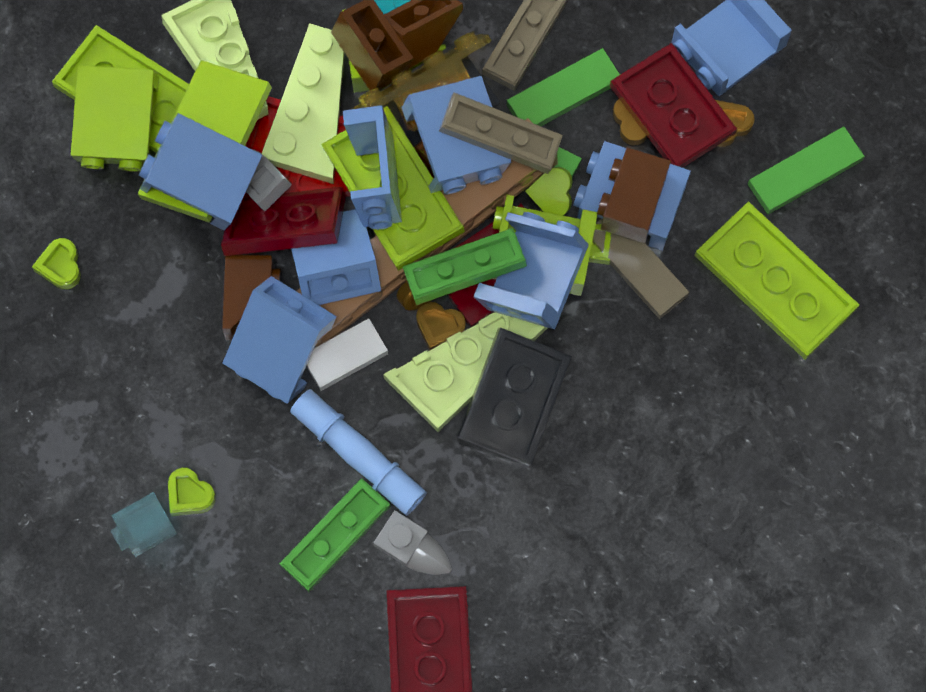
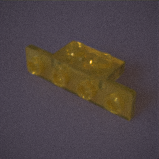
[351,31,491,131]

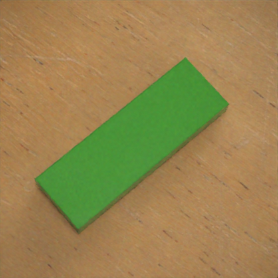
[506,48,620,126]
[748,126,865,215]
[403,228,527,305]
[279,478,391,592]

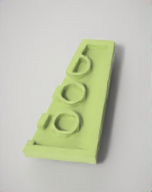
[161,0,269,120]
[262,23,345,184]
[383,312,548,432]

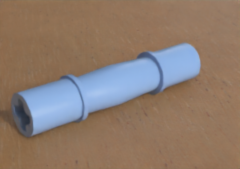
[290,389,427,516]

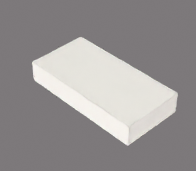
[306,318,388,391]

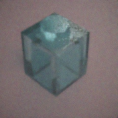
[110,492,177,557]

